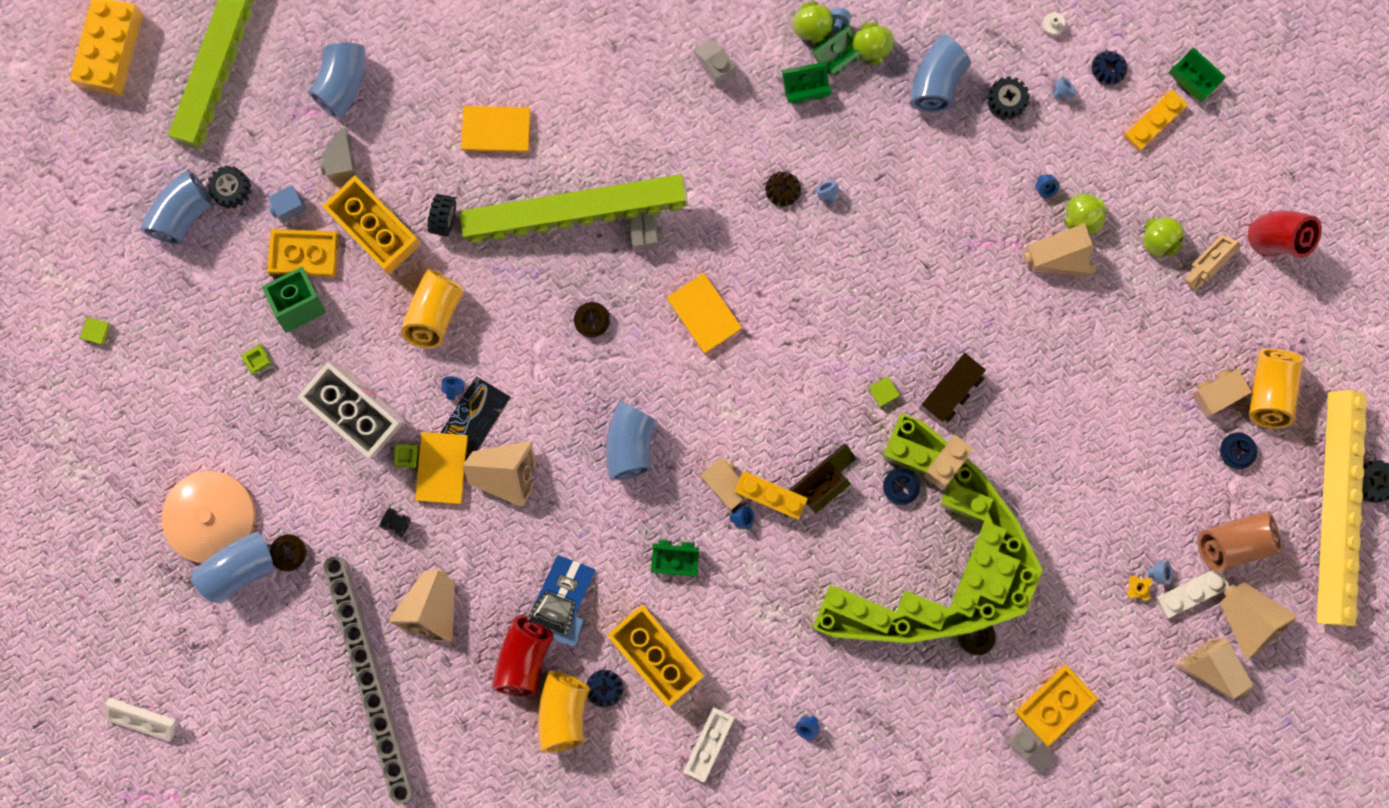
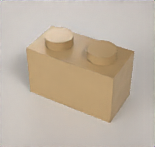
[1192,368,1252,418]
[924,434,974,491]
[700,458,746,512]

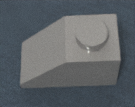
[693,39,735,87]
[320,127,357,181]
[1005,725,1056,775]

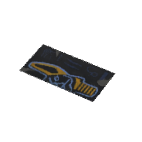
[440,376,510,460]

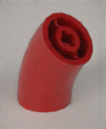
[1248,210,1322,258]
[492,615,554,696]

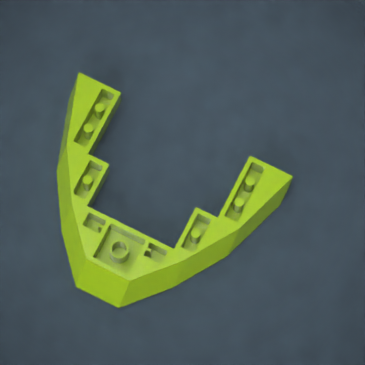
[812,413,1043,643]

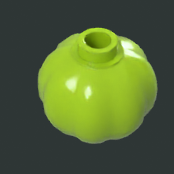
[792,1,834,45]
[852,22,894,66]
[1063,193,1108,235]
[1143,217,1185,258]

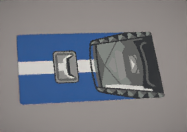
[527,555,595,635]

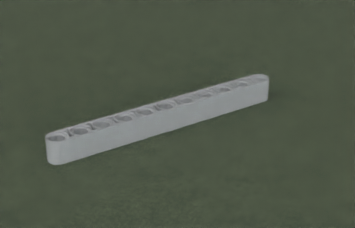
[323,556,415,804]

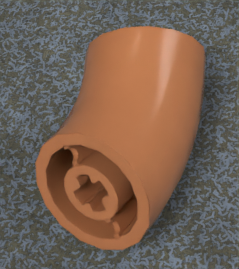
[1198,511,1282,572]

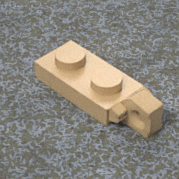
[1185,234,1241,291]

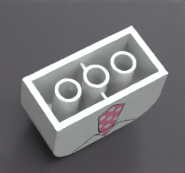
[297,362,405,459]

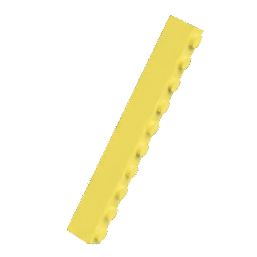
[1317,390,1367,627]

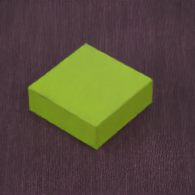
[80,317,111,346]
[241,344,273,376]
[868,376,900,408]
[393,444,419,469]

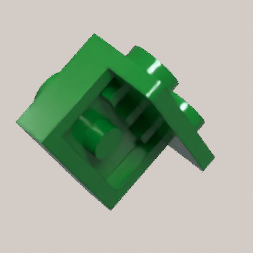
[811,26,861,76]
[1168,47,1226,103]
[781,62,832,104]
[651,540,700,577]

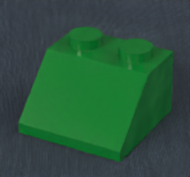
[262,266,327,333]

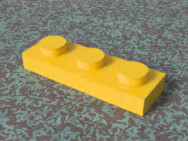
[1123,89,1188,152]
[734,471,808,520]

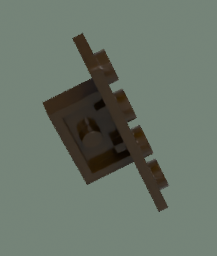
[784,443,856,518]

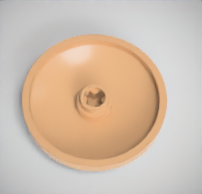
[162,471,256,563]

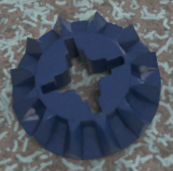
[1091,50,1128,85]
[1219,433,1258,470]
[883,468,920,505]
[586,669,623,707]

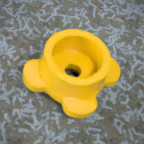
[1127,575,1152,601]

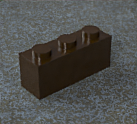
[919,352,986,425]

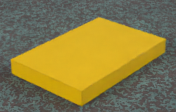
[461,106,531,153]
[267,229,339,277]
[666,273,742,355]
[415,432,468,505]
[1014,664,1099,747]

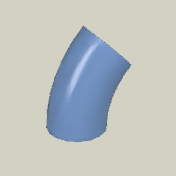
[910,34,972,112]
[308,43,366,120]
[140,169,213,245]
[606,400,658,481]
[191,531,274,604]

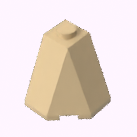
[1023,224,1095,278]
[463,441,536,506]
[389,569,455,642]
[1220,582,1297,660]
[1175,637,1253,700]

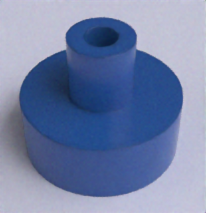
[1035,174,1060,198]
[440,376,465,400]
[730,506,754,529]
[795,716,820,741]

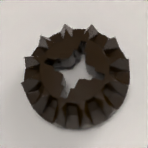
[765,171,801,207]
[574,302,610,338]
[269,534,307,572]
[958,626,996,655]

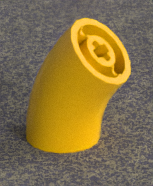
[401,268,465,349]
[1249,349,1304,429]
[538,671,590,753]

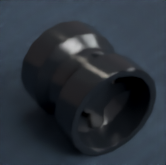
[380,507,411,538]

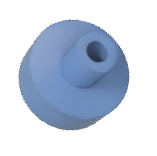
[831,7,851,32]
[1052,76,1077,100]
[815,180,840,204]
[1148,561,1172,585]

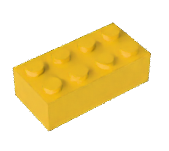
[69,0,143,97]
[322,176,421,275]
[607,604,704,708]

